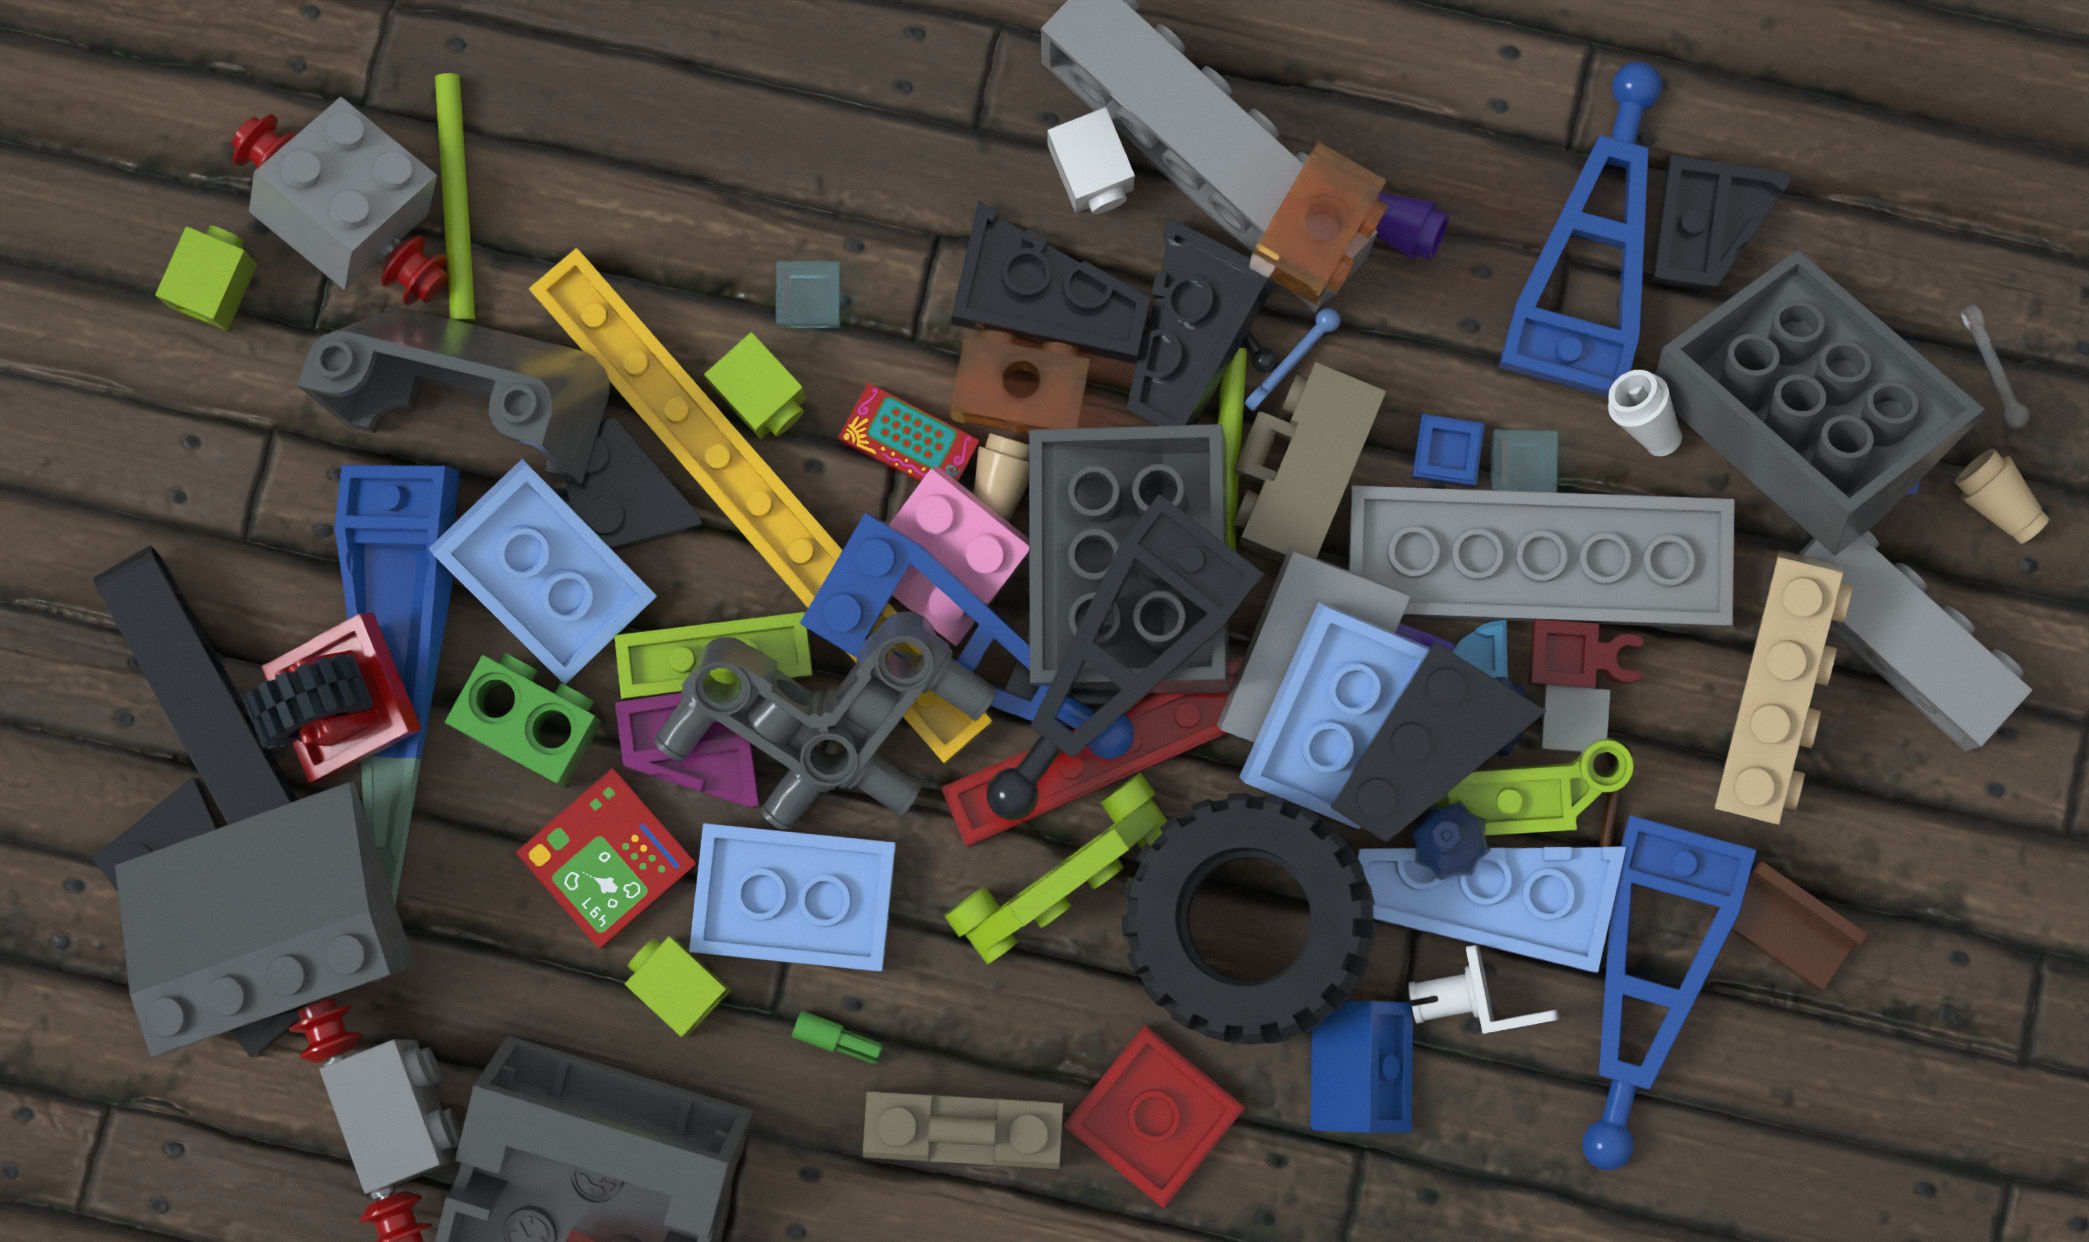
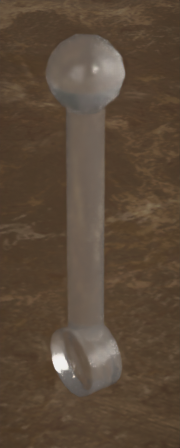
[1961,304,2029,428]

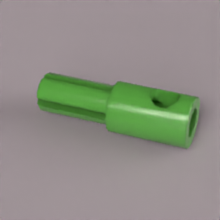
[791,1010,883,1064]

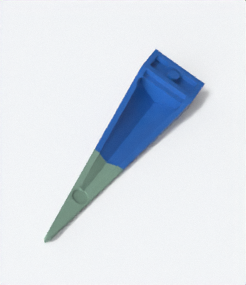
[334,465,460,982]

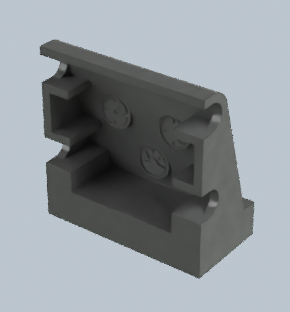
[435,1035,754,1242]

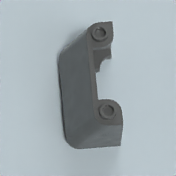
[297,308,610,484]

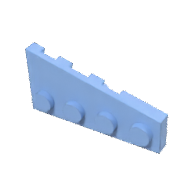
[1357,847,1626,973]

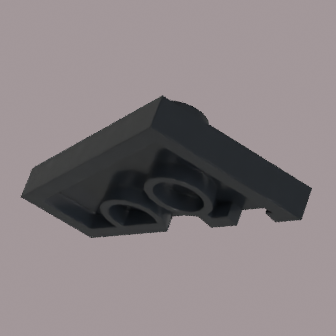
[951,201,1150,364]

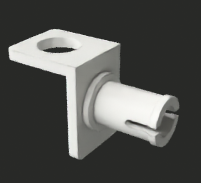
[1409,945,1559,1034]

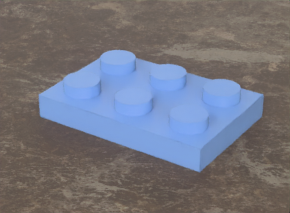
[429,459,657,685]
[1239,601,1430,830]
[689,823,896,972]

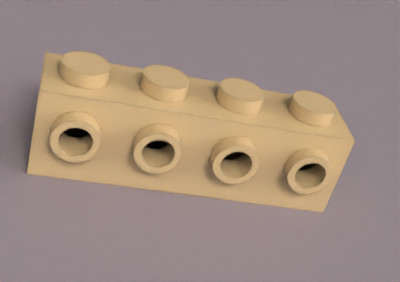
[1715,550,1853,825]

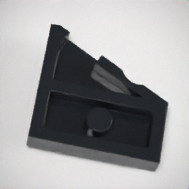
[1651,155,1792,292]
[564,418,704,551]

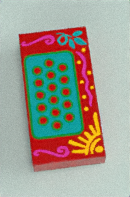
[838,383,980,483]

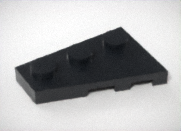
[1127,217,1279,426]
[1330,641,1547,842]

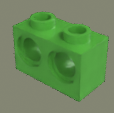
[444,653,603,788]

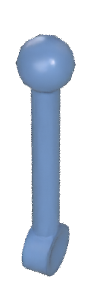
[1244,308,1341,412]

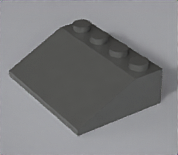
[1656,249,1985,556]
[1029,424,1230,694]
[115,781,416,1058]

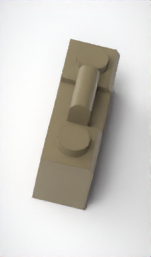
[1233,362,1386,564]
[863,1091,1063,1169]

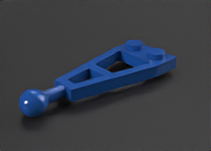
[1498,61,1663,397]
[799,512,1135,760]
[1582,815,1757,1171]

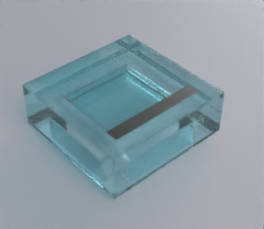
[776,261,841,328]
[1491,429,1558,493]

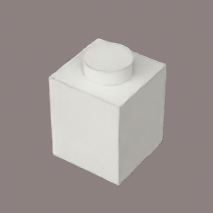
[1047,107,1135,214]

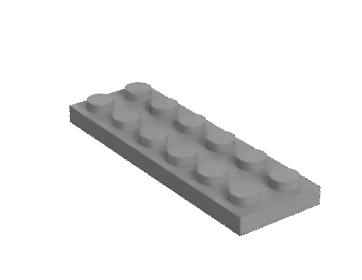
[1348,486,1734,628]

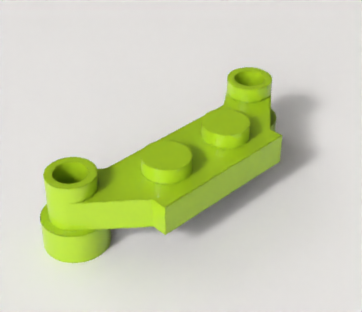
[1432,738,1633,835]
[944,772,1168,964]

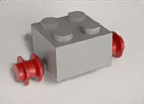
[232,97,449,305]
[289,997,462,1242]

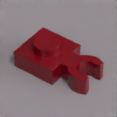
[1528,619,1643,689]

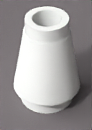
[1608,370,1682,456]

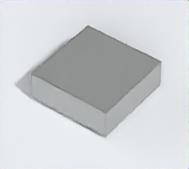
[1539,685,1610,755]

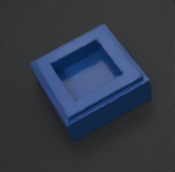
[1411,414,1485,489]

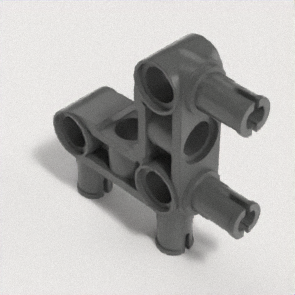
[654,612,996,832]

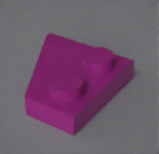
[615,693,761,809]

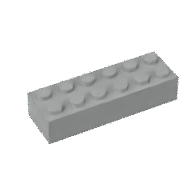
[1041,0,1378,313]

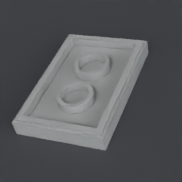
[1216,548,1410,743]

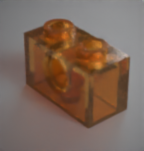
[1249,142,1389,306]
[950,330,1090,435]

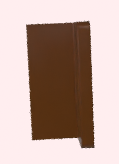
[1712,861,1869,991]

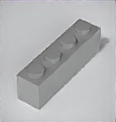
[1798,530,2032,752]

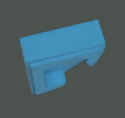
[1453,620,1508,678]

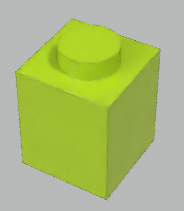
[155,225,258,332]
[704,332,807,440]
[625,936,731,1038]

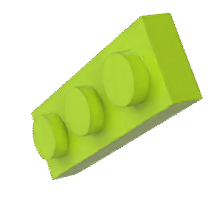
[614,612,814,701]

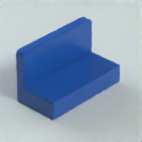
[1310,1001,1413,1133]

